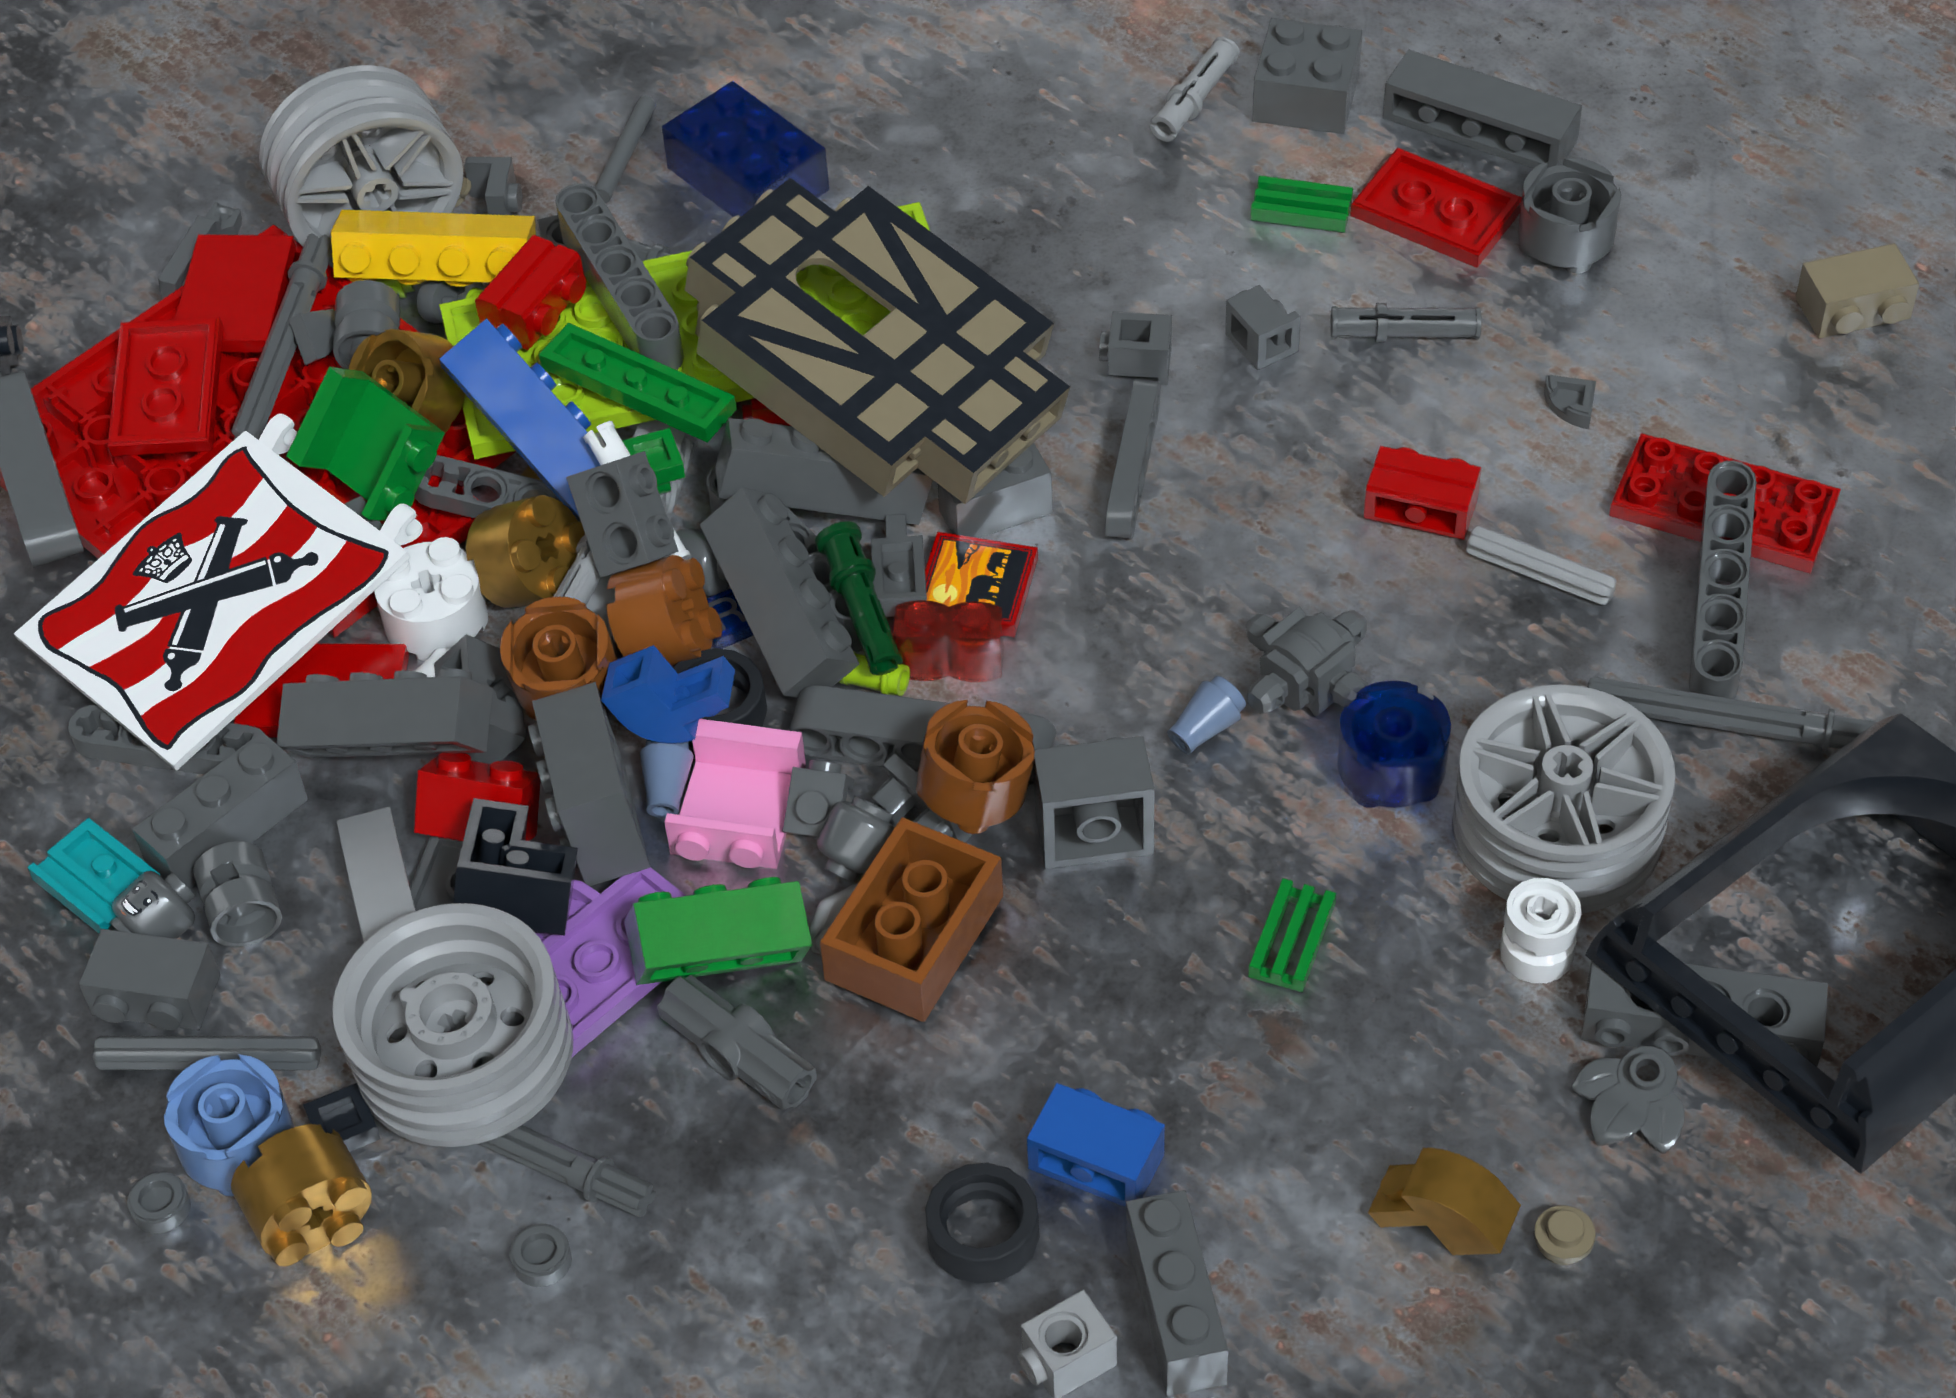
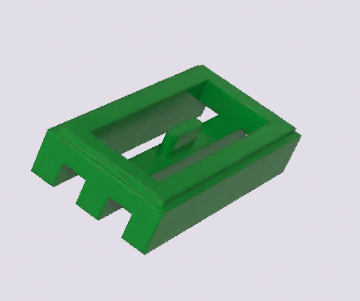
[1250,175,1353,233]
[1248,878,1336,993]

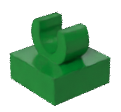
[622,428,686,495]

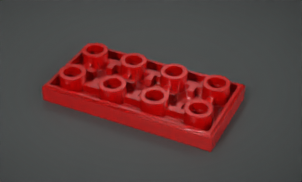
[1609,433,1841,574]

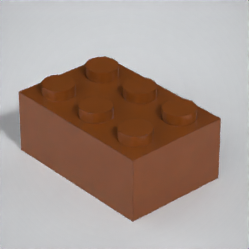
[820,817,1003,1022]

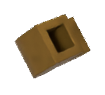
[1368,1148,1521,1255]

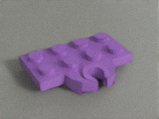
[536,867,687,1057]

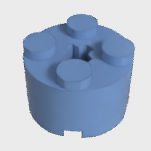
[164,1054,294,1196]

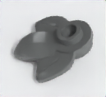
[1572,1046,1685,1154]

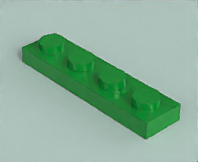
[539,322,737,443]

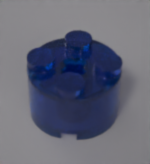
[1337,681,1451,808]

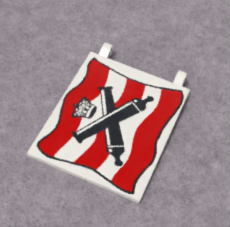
[14,414,423,771]

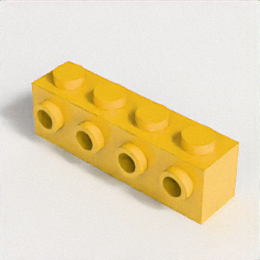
[331,210,536,287]

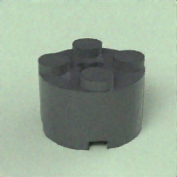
[1518,158,1621,273]

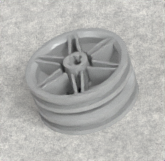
[259,65,463,262]
[1452,685,1675,913]
[332,903,574,1147]

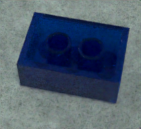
[662,81,830,217]

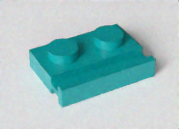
[27,817,161,933]

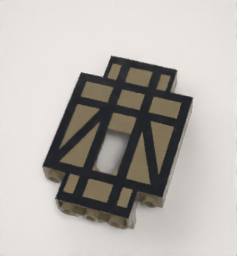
[685,178,1071,504]

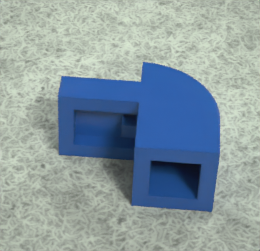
[601,645,735,743]

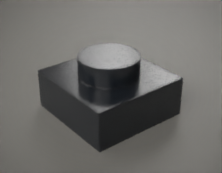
[303,1083,381,1152]

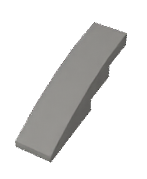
[336,806,416,942]

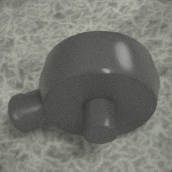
[416,280,465,324]

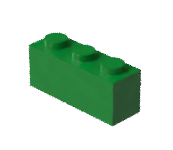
[624,877,812,985]

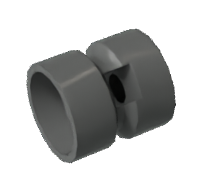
[333,280,401,369]
[193,841,282,947]

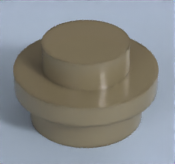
[1534,1205,1596,1265]

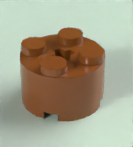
[606,555,722,666]
[500,597,617,720]
[916,700,1035,834]

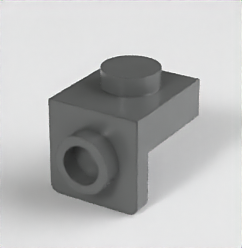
[464,157,522,215]
[783,760,854,838]

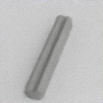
[1466,525,1617,606]

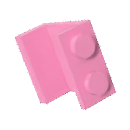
[664,719,806,869]

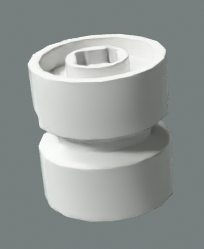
[1500,878,1581,983]

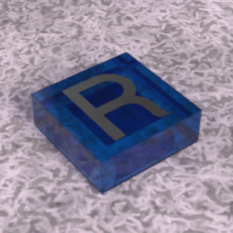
[707,589,754,649]

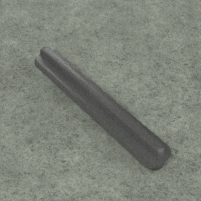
[93,1036,321,1070]

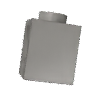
[1017,1290,1117,1398]

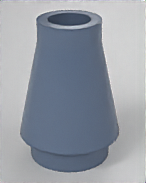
[1167,676,1246,754]
[640,740,694,818]

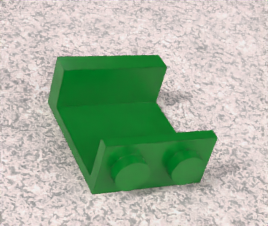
[286,367,445,521]

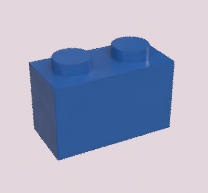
[1027,1083,1165,1207]

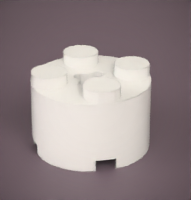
[374,537,488,661]

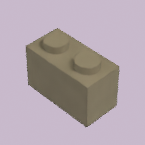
[1795,243,1920,339]

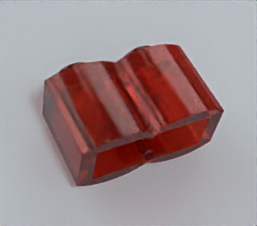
[893,600,1004,682]

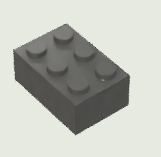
[528,682,650,886]

